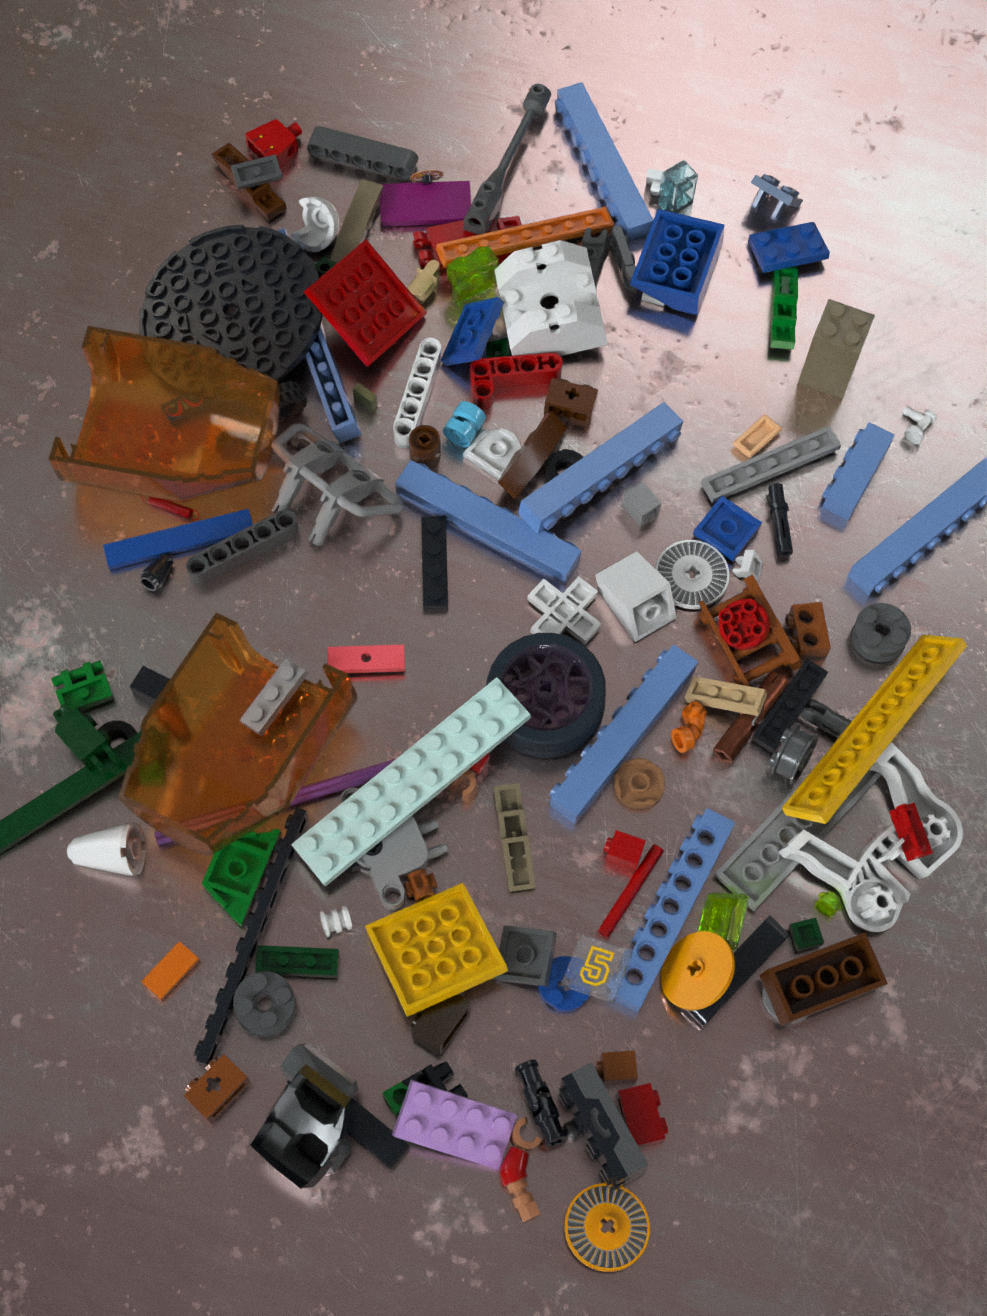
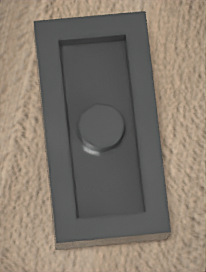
[231,154,282,190]

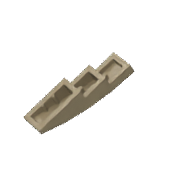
[330,179,384,263]
[493,783,536,892]

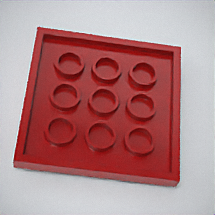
[304,239,427,367]

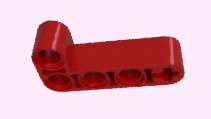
[470,353,563,410]

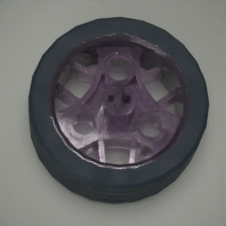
[486,633,606,758]

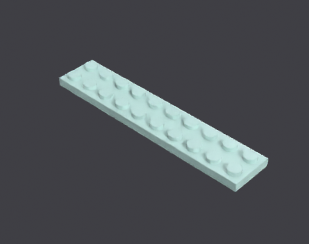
[291,677,531,887]

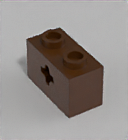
[544,378,598,425]

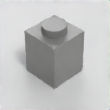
[622,482,662,526]

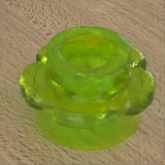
[816,891,842,916]

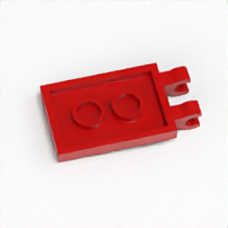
[413,218,500,270]

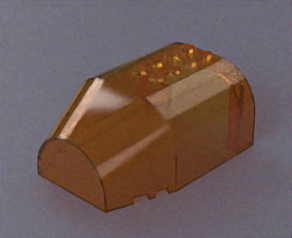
[49,326,280,503]
[118,613,358,856]

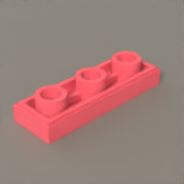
[328,644,405,674]

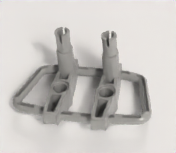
[272,423,403,546]

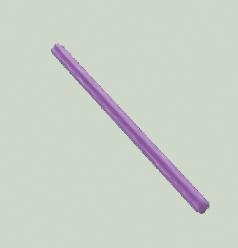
[154,758,397,845]

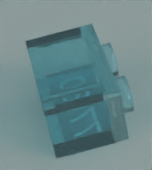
[658,160,698,213]

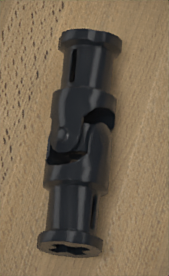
[515,1059,568,1148]

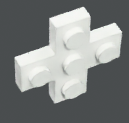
[527,576,602,645]

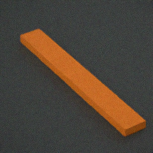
[436,207,615,268]

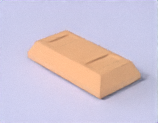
[732,414,782,459]

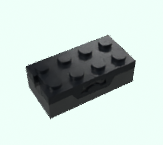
[558,1063,648,1190]

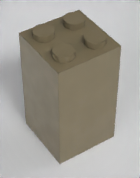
[798,299,875,399]

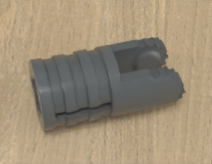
[801,699,852,739]

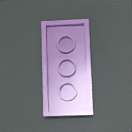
[392,1080,517,1170]

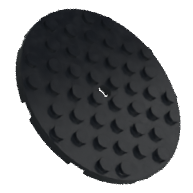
[139,225,323,399]

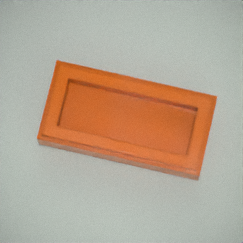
[141,941,200,1001]

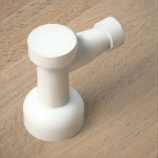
[903,406,937,444]

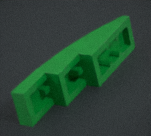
[770,267,798,350]

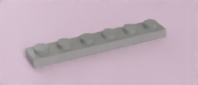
[701,426,841,503]

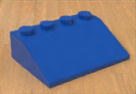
[630,209,725,315]

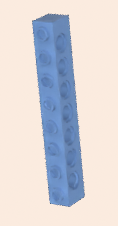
[607,808,735,1013]

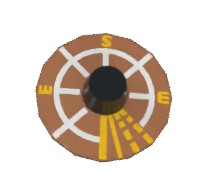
[410,170,443,185]

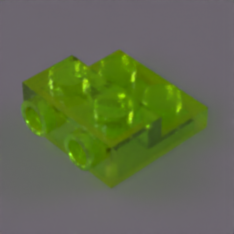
[447,246,498,305]

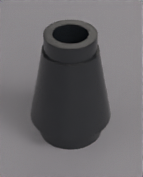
[139,554,174,591]

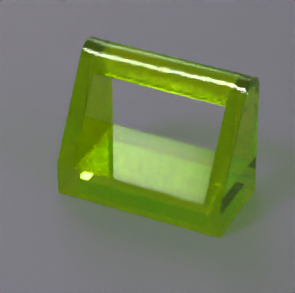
[699,893,749,950]

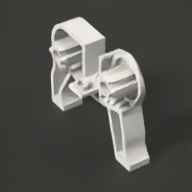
[779,742,963,932]

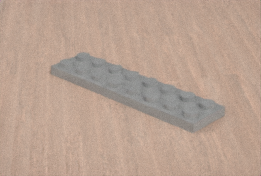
[714,769,882,912]

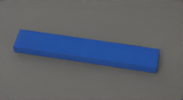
[103,509,253,570]

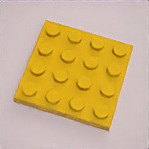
[365,883,508,1017]

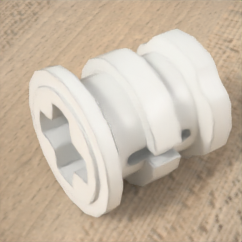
[320,906,352,938]

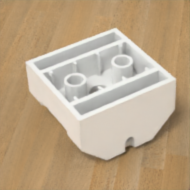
[495,240,608,356]

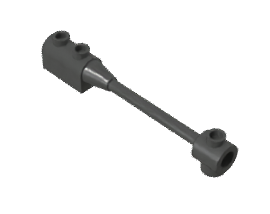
[464,84,551,235]

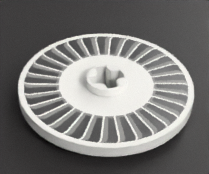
[655,540,729,609]

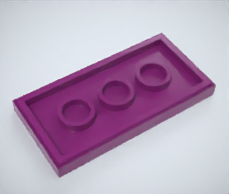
[380,181,471,227]

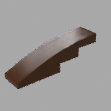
[211,143,287,221]
[498,411,567,499]

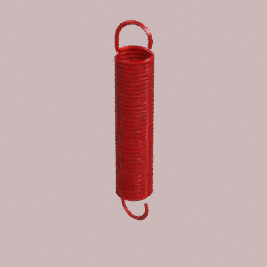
[141,492,199,521]

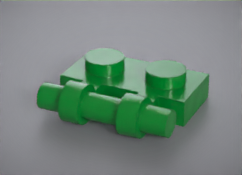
[51,660,114,711]

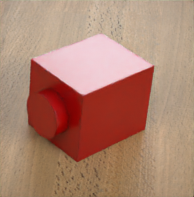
[603,830,646,872]

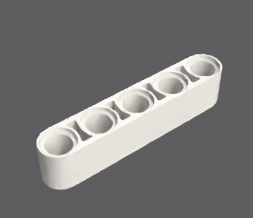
[393,337,441,449]

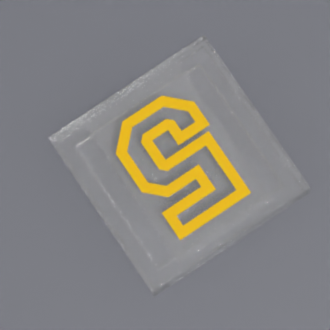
[562,934,633,1003]

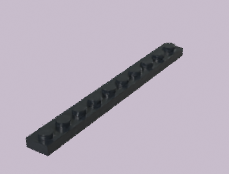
[194,807,308,1067]

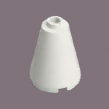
[67,822,146,876]

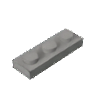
[240,659,308,736]

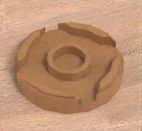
[613,758,665,810]

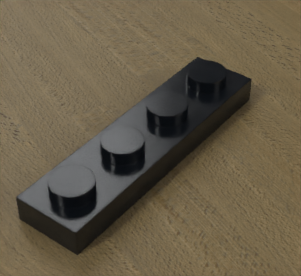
[421,516,448,611]
[752,659,828,753]

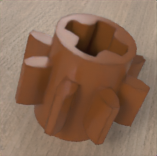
[404,869,438,902]

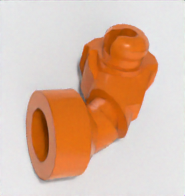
[671,701,707,753]

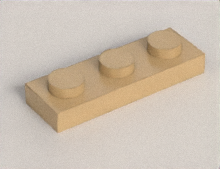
[685,676,767,716]

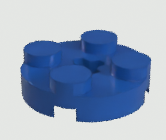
[538,956,593,1012]

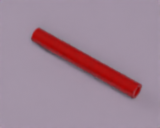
[597,844,664,939]

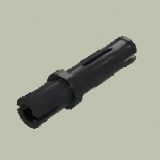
[768,483,793,556]

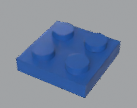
[693,496,762,561]

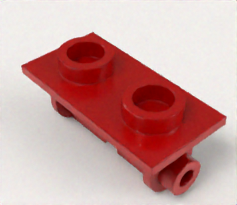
[889,803,933,862]

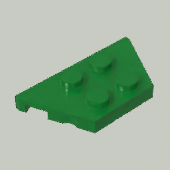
[201,829,281,927]

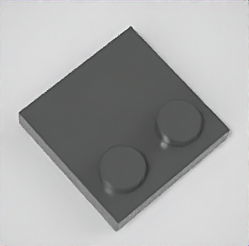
[494,925,557,987]

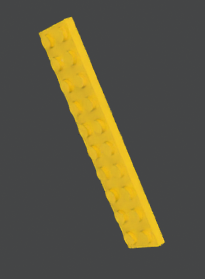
[782,634,967,824]

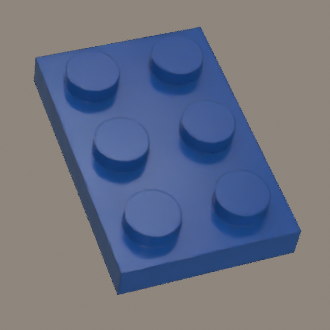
[748,221,830,273]
[440,297,504,366]

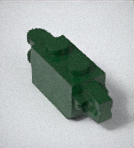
[53,704,122,775]

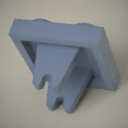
[750,174,803,221]

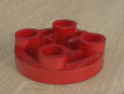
[718,599,770,650]

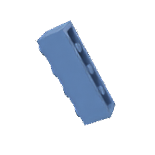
[822,422,895,520]

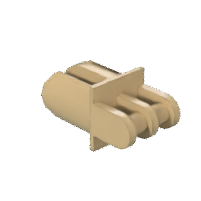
[408,260,440,305]

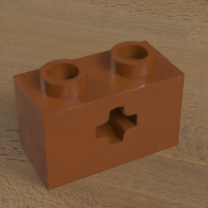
[183,1054,250,1123]

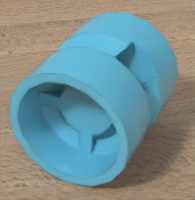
[443,401,486,447]

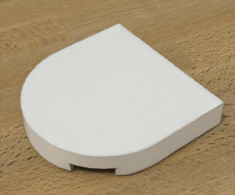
[463,428,521,480]

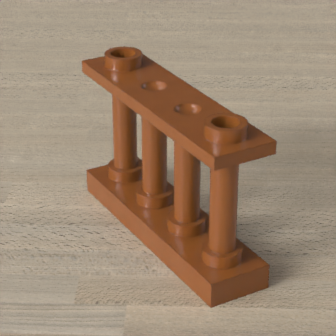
[697,574,802,686]

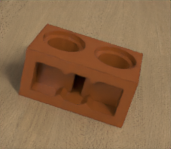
[785,602,831,660]

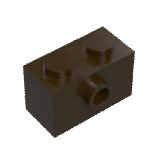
[411,994,471,1056]

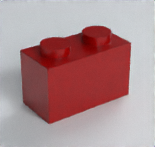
[616,1083,668,1148]

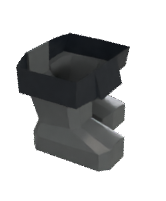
[250,1043,359,1189]

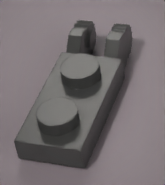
[610,225,636,292]

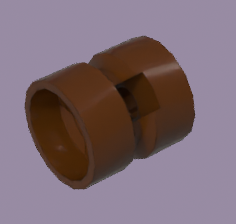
[409,425,441,468]

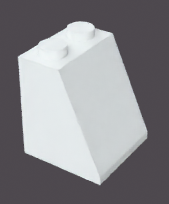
[595,551,677,642]

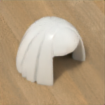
[290,197,339,252]

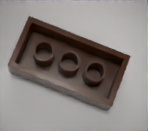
[759,933,888,1026]

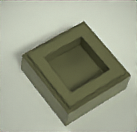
[353,383,378,414]

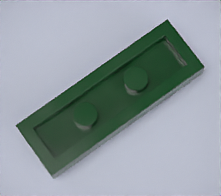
[255,945,339,978]

